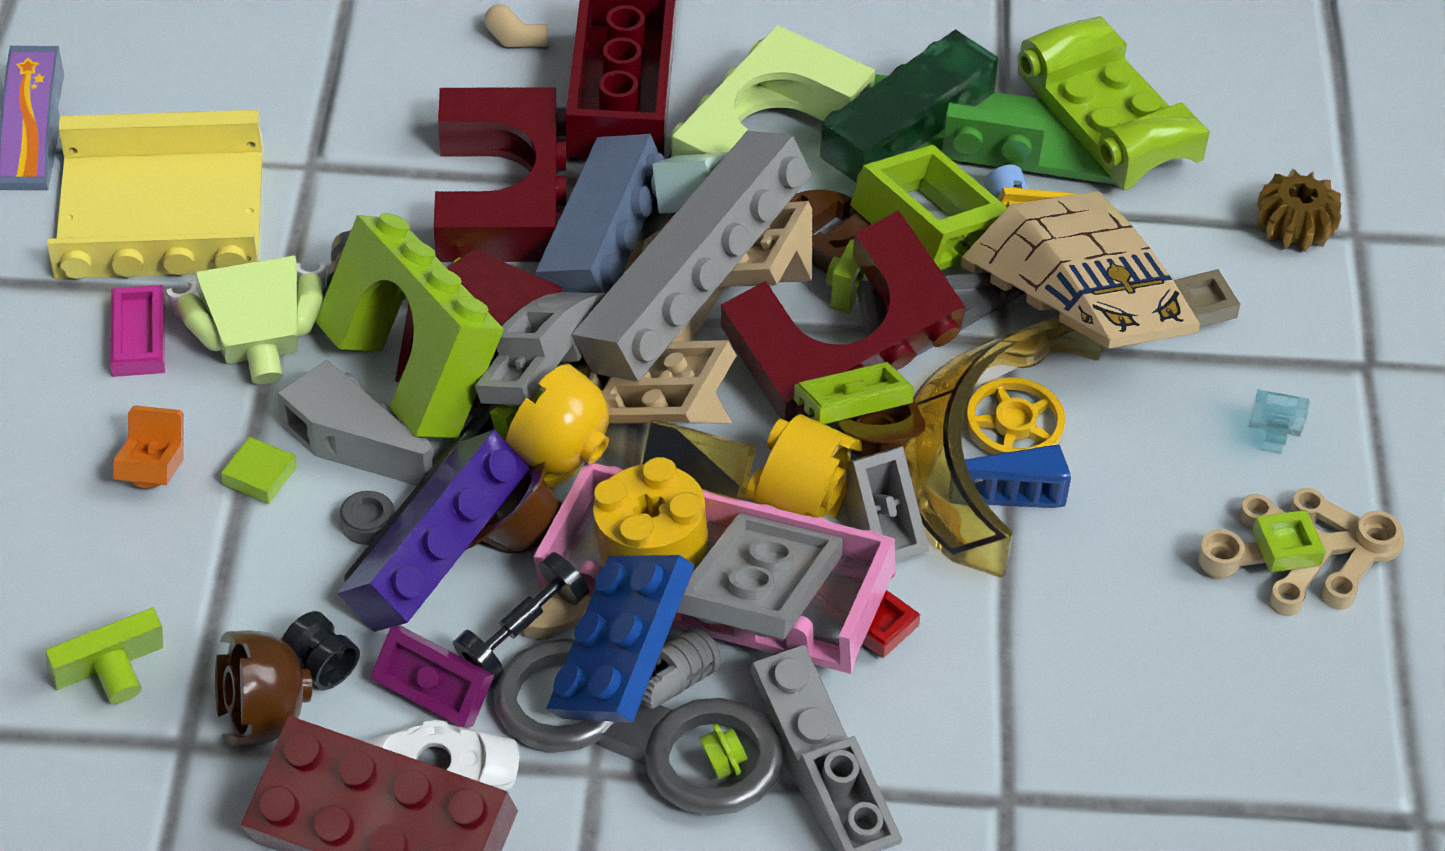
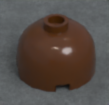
[215,630,312,747]

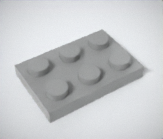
[677,512,843,639]

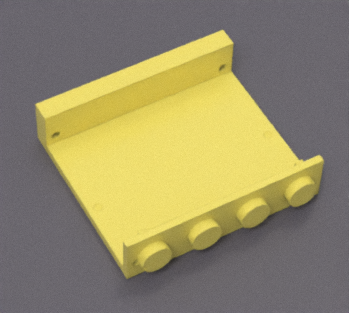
[47,110,263,279]

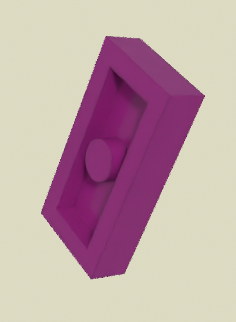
[370,625,495,728]

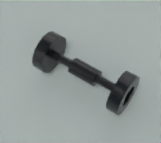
[452,552,590,682]

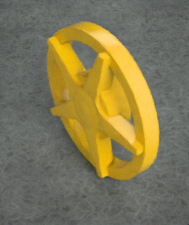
[966,377,1066,455]

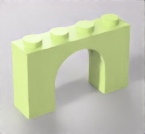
[669,25,876,157]

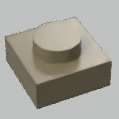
[1173,269,1240,328]

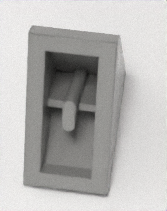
[845,446,929,562]

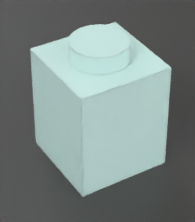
[651,152,728,213]

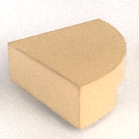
[524,583,591,639]

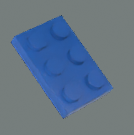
[546,555,695,723]

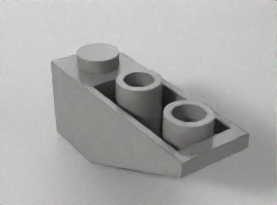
[277,360,434,486]

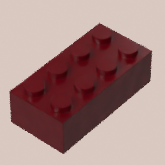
[566,0,676,158]
[241,716,518,851]

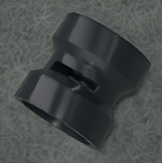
[282,611,360,690]

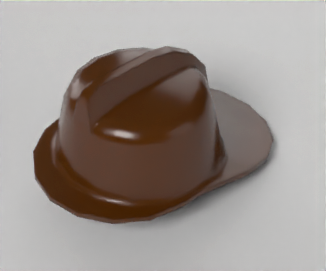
[837,399,925,458]
[466,462,563,553]

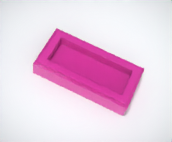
[110,285,165,377]

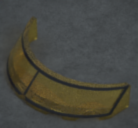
[904,317,1103,578]

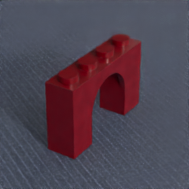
[434,87,566,262]
[721,210,965,422]

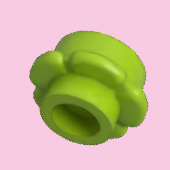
[699,724,748,780]

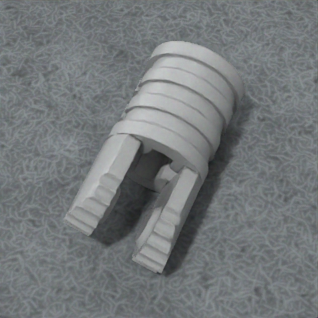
[641,627,721,710]

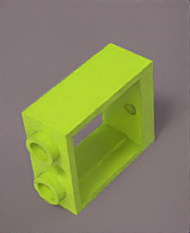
[850,145,1008,270]

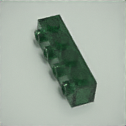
[820,29,998,183]

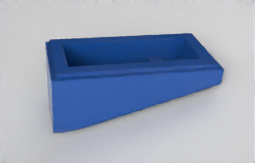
[951,445,1071,508]

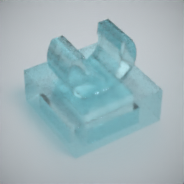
[1248,389,1310,455]

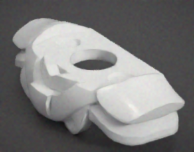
[364,720,519,791]

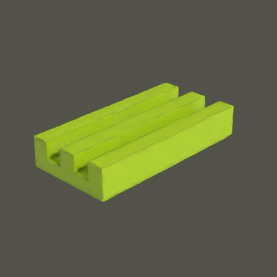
[794,362,914,424]

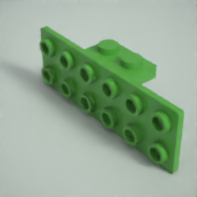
[847,74,1118,185]

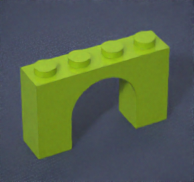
[315,213,504,438]

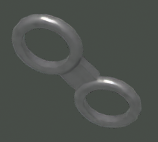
[494,638,783,816]

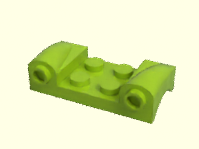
[1017,16,1210,191]

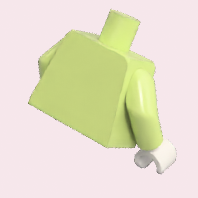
[166,255,326,384]

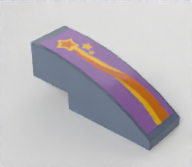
[0,45,64,190]

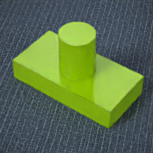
[45,607,163,704]

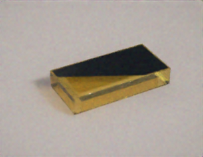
[641,420,756,500]

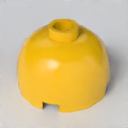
[505,364,609,475]

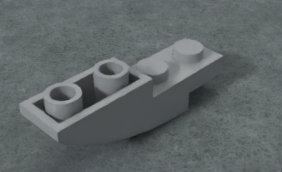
[475,292,607,407]
[750,644,903,851]

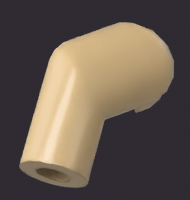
[484,4,548,48]

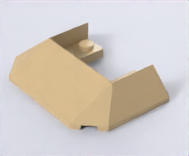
[541,201,812,424]

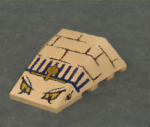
[961,191,1200,349]

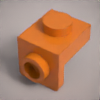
[113,405,184,488]

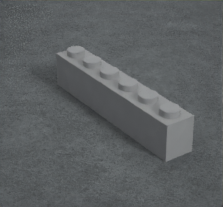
[571,130,812,382]

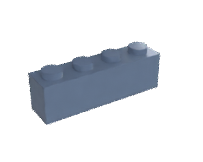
[536,134,665,293]

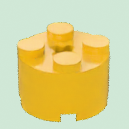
[745,414,862,518]
[593,457,709,573]

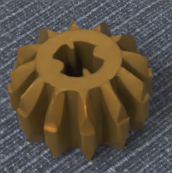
[1257,169,1342,252]

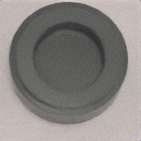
[340,491,395,545]

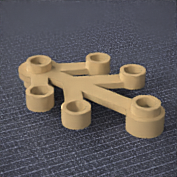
[1198,488,1404,616]

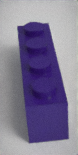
[337,429,530,632]

